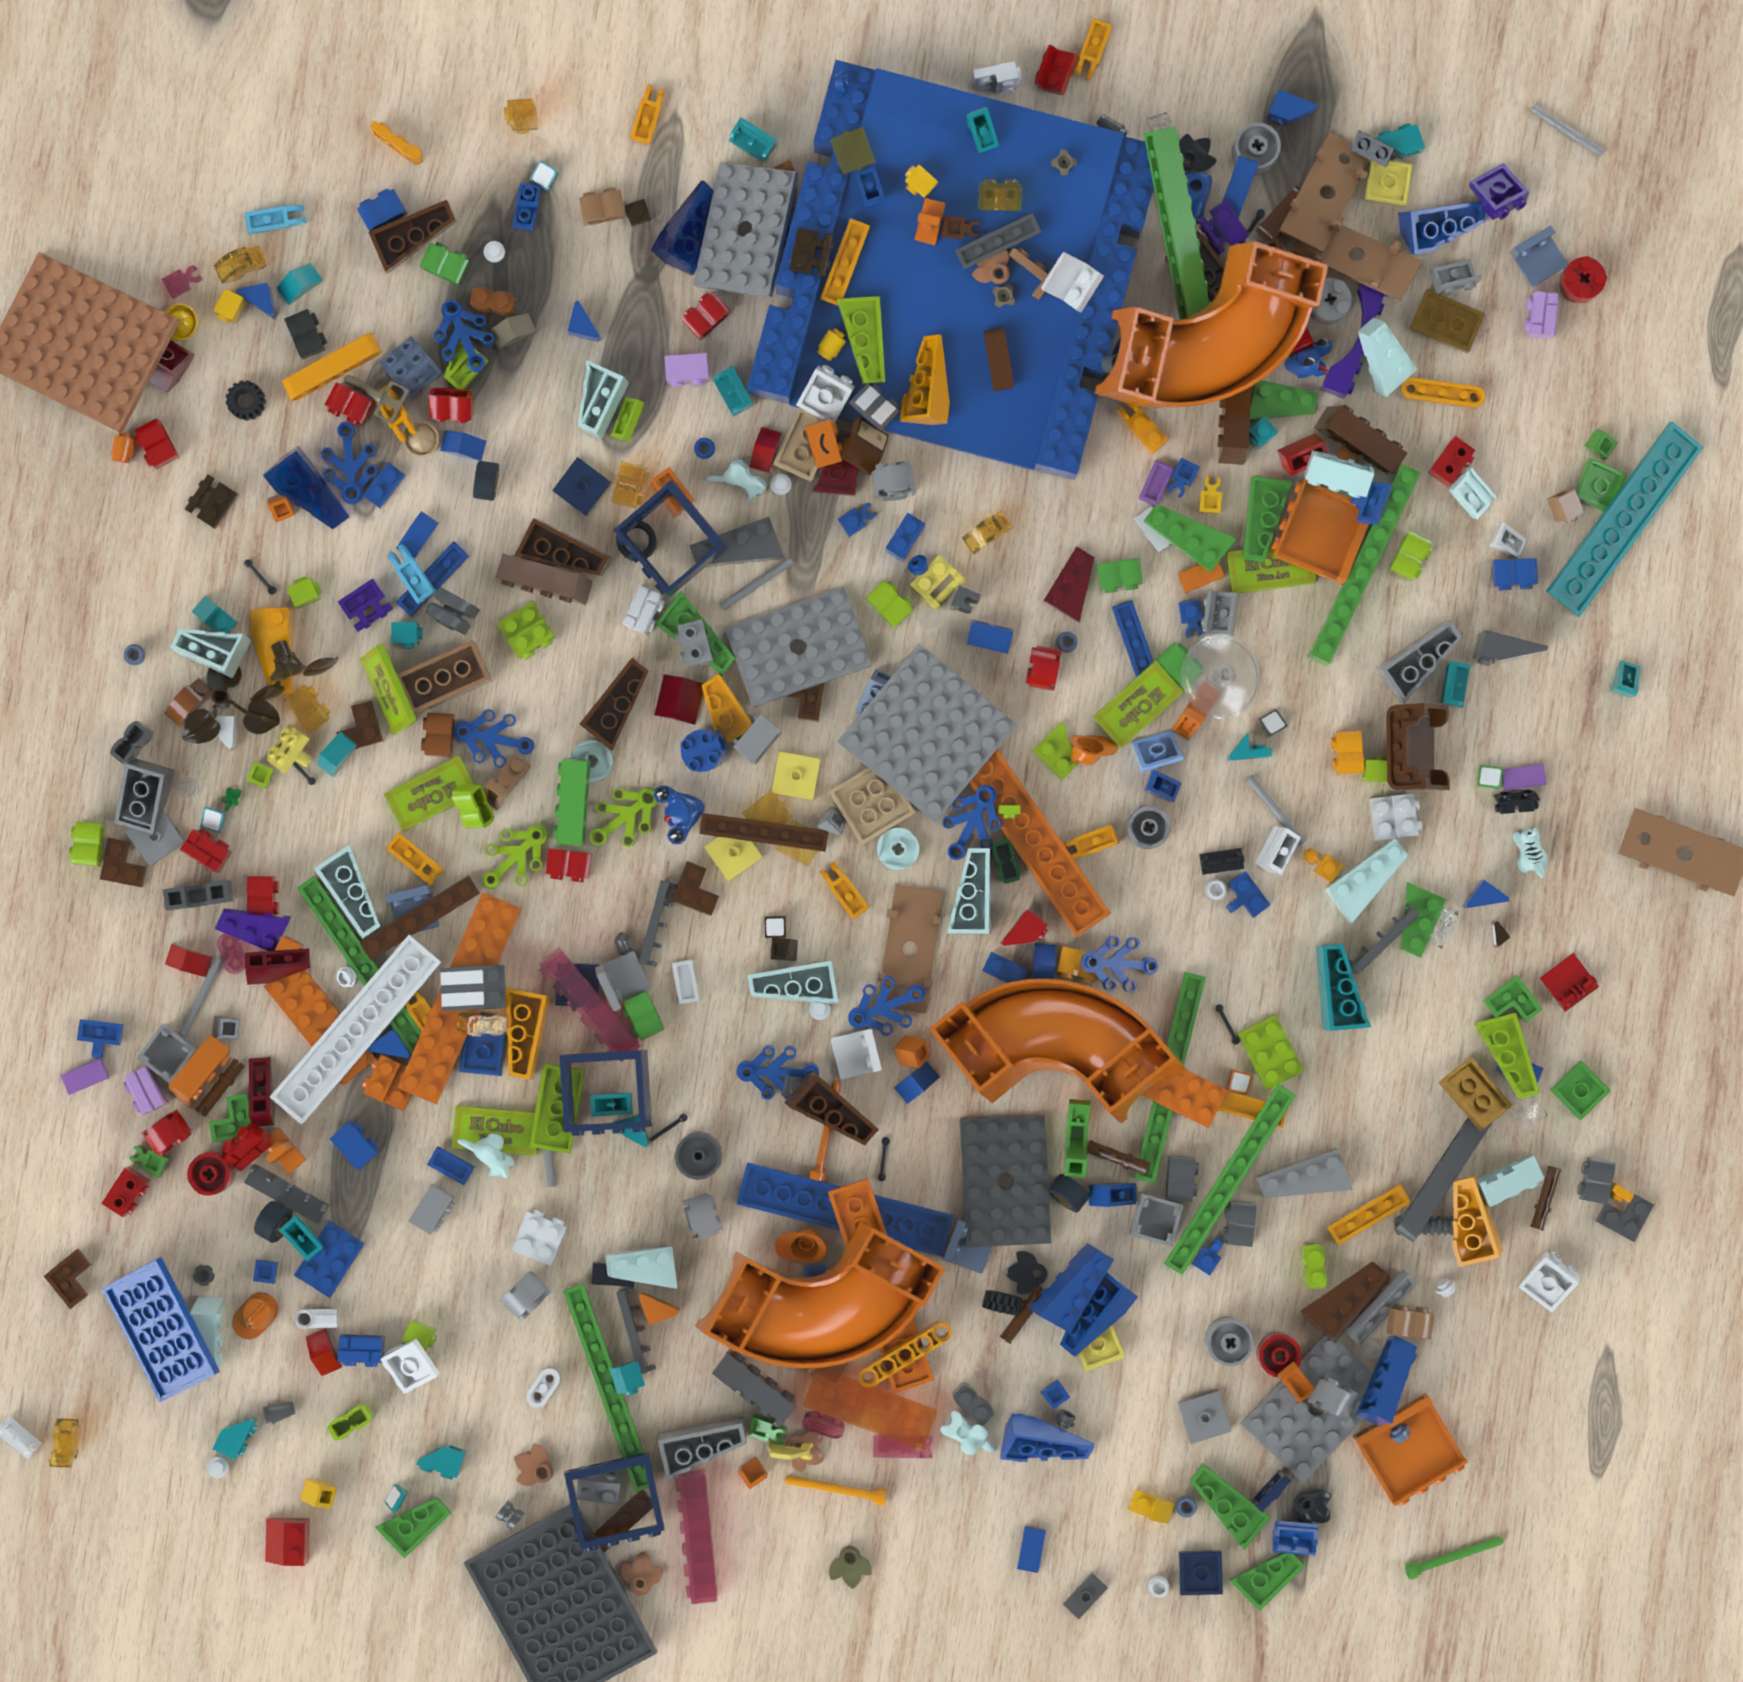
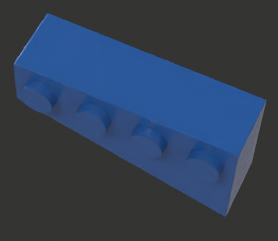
[1028,1243,1114,1333]
[1356,1335,1417,1426]

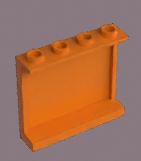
[1271,477,1368,585]
[1352,1393,1468,1506]

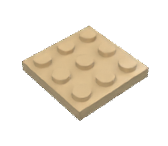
[829,768,916,846]

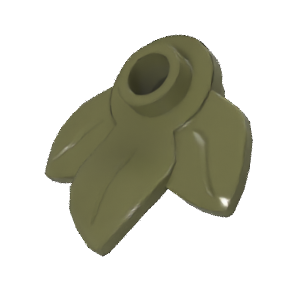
[829,1546,872,1589]

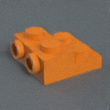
[362,1054,411,1111]

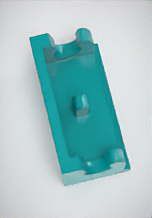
[729,117,777,163]
[713,366,753,417]
[1440,661,1471,708]

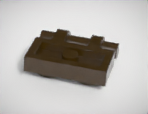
[790,228,834,277]
[185,474,239,529]

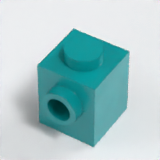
[1249,416,1278,450]
[391,622,423,649]
[610,1361,645,1396]

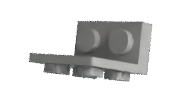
[595,951,651,1012]

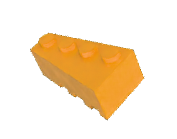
[506,987,551,1080]

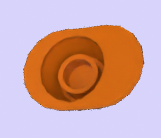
[1070,735,1118,765]
[775,1229,826,1262]
[232,1292,278,1339]

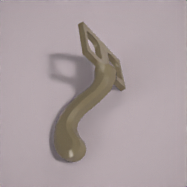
[344,375,409,424]

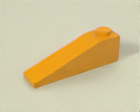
[900,334,950,425]
[249,608,293,695]
[1453,1176,1503,1267]

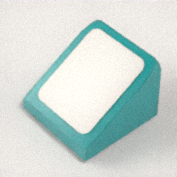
[530,160,559,192]
[200,807,227,834]
[385,1484,408,1513]

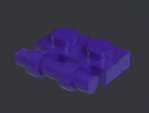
[1196,199,1249,255]
[338,578,393,632]

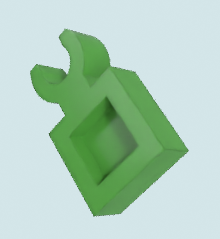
[129,1145,170,1177]
[748,1414,788,1444]

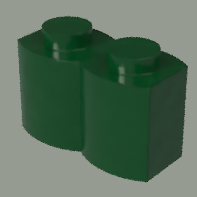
[992,839,1020,884]

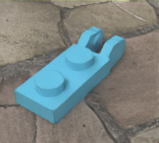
[244,205,307,235]
[387,544,436,604]

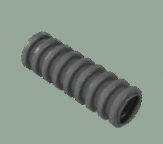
[1395,1216,1454,1235]

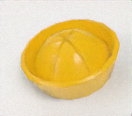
[165,304,198,340]

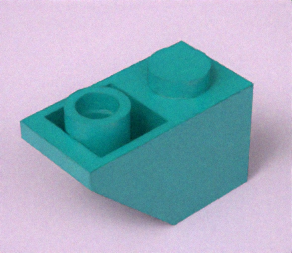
[1376,123,1425,159]
[212,1417,258,1460]
[416,1444,467,1479]

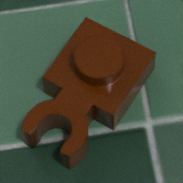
[941,216,980,239]

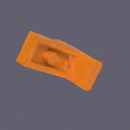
[914,198,946,245]
[1172,682,1220,740]
[265,1127,306,1174]

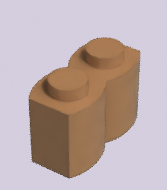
[579,188,626,226]
[1386,1304,1435,1339]

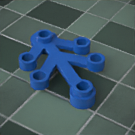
[434,300,494,372]
[321,422,379,505]
[453,709,535,768]
[942,785,1003,860]
[1080,936,1158,993]
[848,976,926,1036]
[736,1045,819,1100]

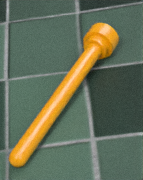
[785,1476,887,1506]

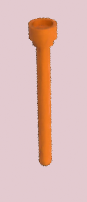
[809,1080,841,1182]

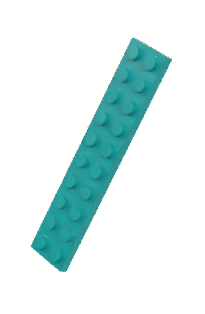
[1546,422,1704,617]

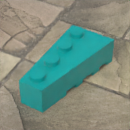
[1316,944,1371,1031]

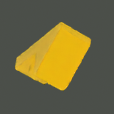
[1128,1489,1175,1524]

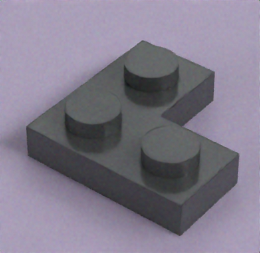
[1595,1194,1654,1242]

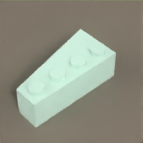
[1324,838,1408,923]
[314,845,381,940]
[947,848,992,934]
[747,961,839,1004]

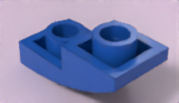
[512,183,541,232]
[396,511,439,559]

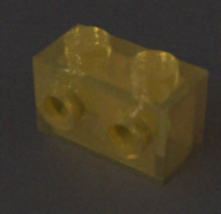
[504,98,538,134]
[978,179,1022,211]

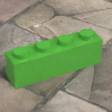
[554,757,591,846]

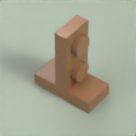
[1009,248,1055,300]
[484,753,531,811]

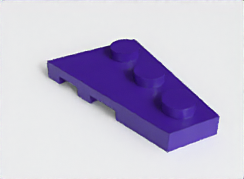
[215,908,291,951]

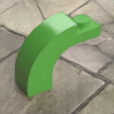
[1064,1099,1091,1178]

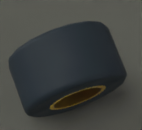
[473,461,499,501]
[1048,1174,1090,1213]
[254,1201,293,1243]

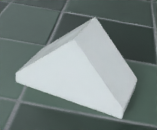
[1488,523,1527,559]
[211,715,238,750]

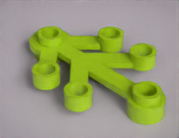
[590,787,658,847]
[483,825,548,888]

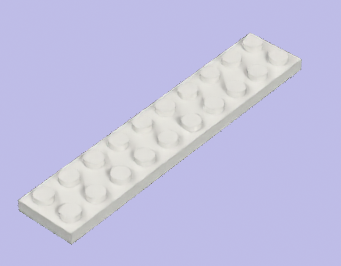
[270,935,442,1125]

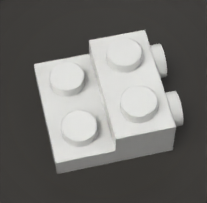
[972,61,1022,94]
[796,365,855,423]
[1369,793,1422,841]
[512,1209,568,1266]
[1518,1251,1580,1313]
[381,1338,439,1394]

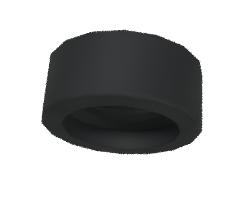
[616,521,657,561]

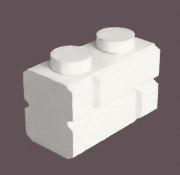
[622,585,665,635]
[1255,826,1301,875]

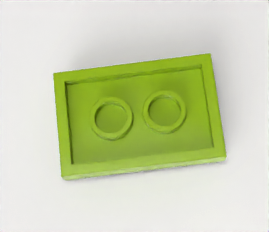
[1237,1015,1304,1091]

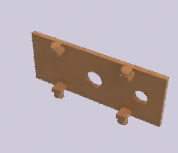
[1279,132,1370,253]
[1290,216,1422,301]
[1618,808,1743,897]
[877,885,943,1013]

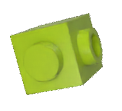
[287,576,322,609]
[1362,756,1388,783]
[402,1319,437,1351]

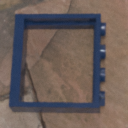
[614,480,728,597]
[559,1049,652,1136]
[564,1452,665,1552]

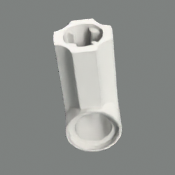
[294,1308,338,1329]

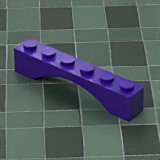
[1321,283,1388,399]

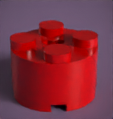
[1559,256,1607,303]
[1026,645,1062,691]
[141,1109,192,1157]
[187,1151,234,1196]
[1256,1332,1302,1377]

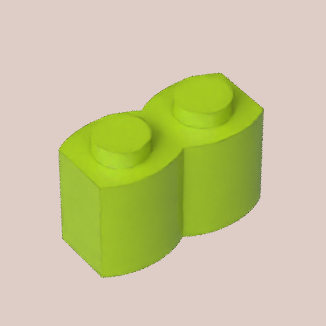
[1388,531,1433,581]
[865,580,913,629]
[452,784,494,828]
[69,821,105,867]
[1301,1243,1327,1289]
[327,1402,375,1441]

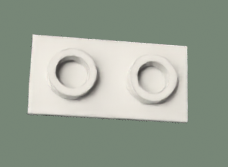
[0,1416,42,1460]

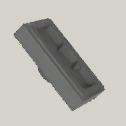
[1063,1572,1108,1619]

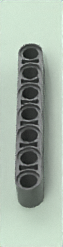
[1394,1117,1492,1242]

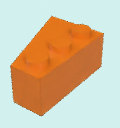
[169,1035,231,1108]

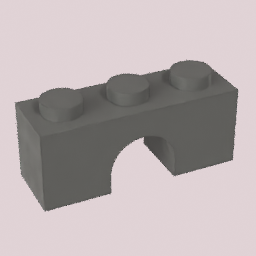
[163,880,234,911]

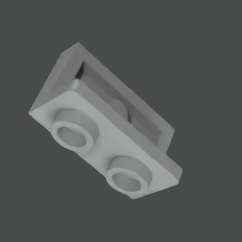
[1430,259,1482,295]
[1201,590,1239,636]
[576,1466,622,1504]

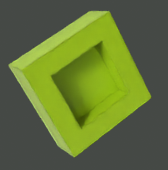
[246,761,275,789]
[999,805,1021,818]

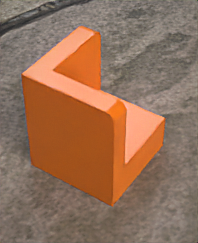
[893,1035,931,1069]
[738,1456,768,1490]

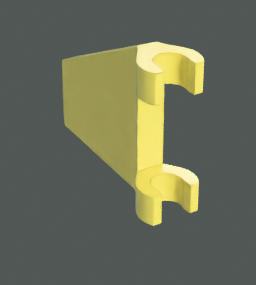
[768,1439,813,1460]

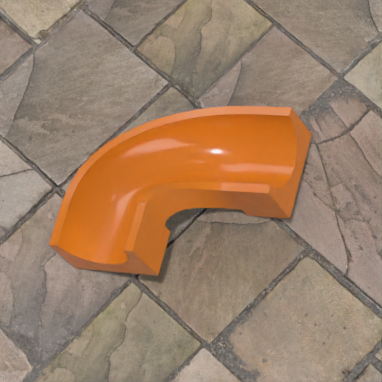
[1095,242,1328,409]
[929,979,1187,1124]
[695,1222,946,1368]

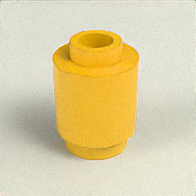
[817,328,847,361]

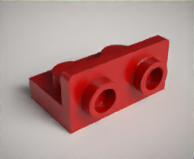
[1034,44,1079,96]

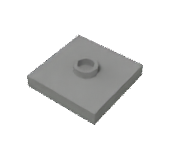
[125,810,185,866]
[1178,1390,1232,1444]

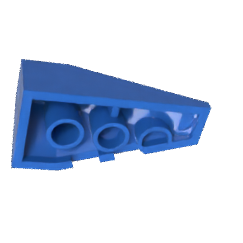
[1398,201,1486,255]
[1060,1272,1138,1357]
[1000,1413,1095,1462]

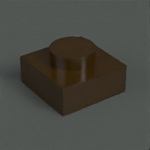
[624,199,651,227]

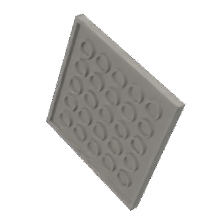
[837,643,1017,823]

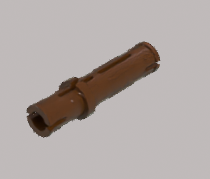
[195,1058,245,1117]
[1087,1140,1151,1175]
[1530,1166,1561,1231]
[1000,1285,1043,1344]

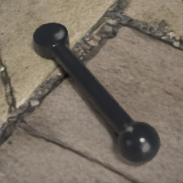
[1237,209,1265,244]
[244,559,277,595]
[293,762,316,785]
[1215,1004,1240,1045]
[649,1114,688,1142]
[878,1137,890,1181]

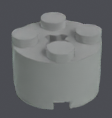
[1310,278,1352,325]
[871,461,916,501]
[1126,806,1170,849]
[682,1193,723,1241]
[500,1271,551,1322]
[1308,1377,1358,1423]

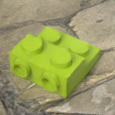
[497,601,556,660]

